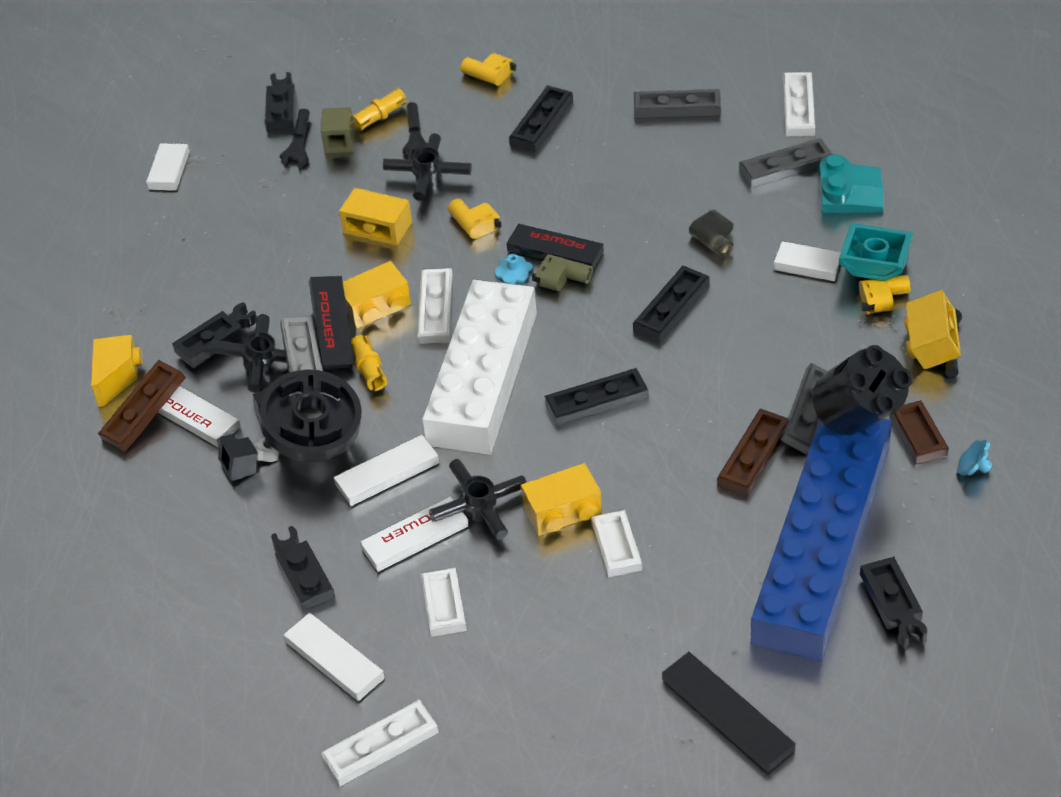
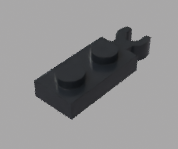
[265,72,296,131]
[172,302,257,368]
[271,526,335,611]
[860,557,927,648]

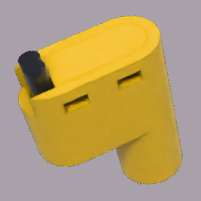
[461,53,516,86]
[448,199,502,239]
[859,275,911,314]

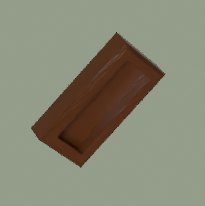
[890,400,949,464]

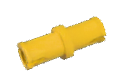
[352,88,407,132]
[351,335,388,391]

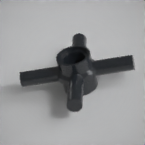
[383,133,472,201]
[210,314,287,393]
[429,459,527,539]

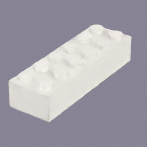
[422,280,537,455]

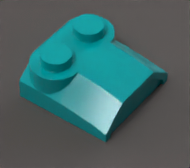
[818,154,884,214]
[838,223,913,281]

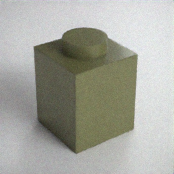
[320,107,355,154]

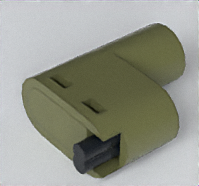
[532,254,593,292]

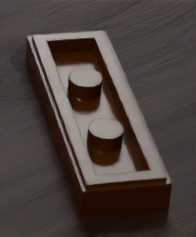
[98,360,186,452]
[717,409,788,496]

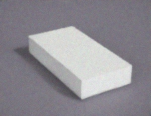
[146,143,190,190]
[774,241,841,281]
[591,510,642,578]
[421,568,467,637]

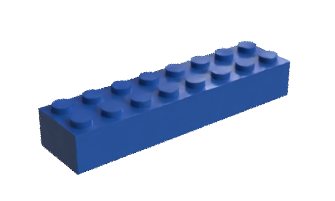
[750,419,892,662]

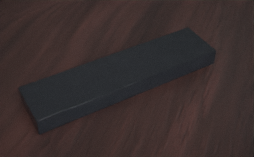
[662,652,796,773]

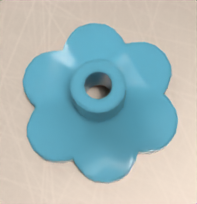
[494,254,533,284]
[957,439,992,476]

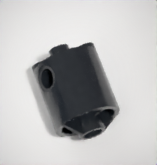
[812,345,912,436]

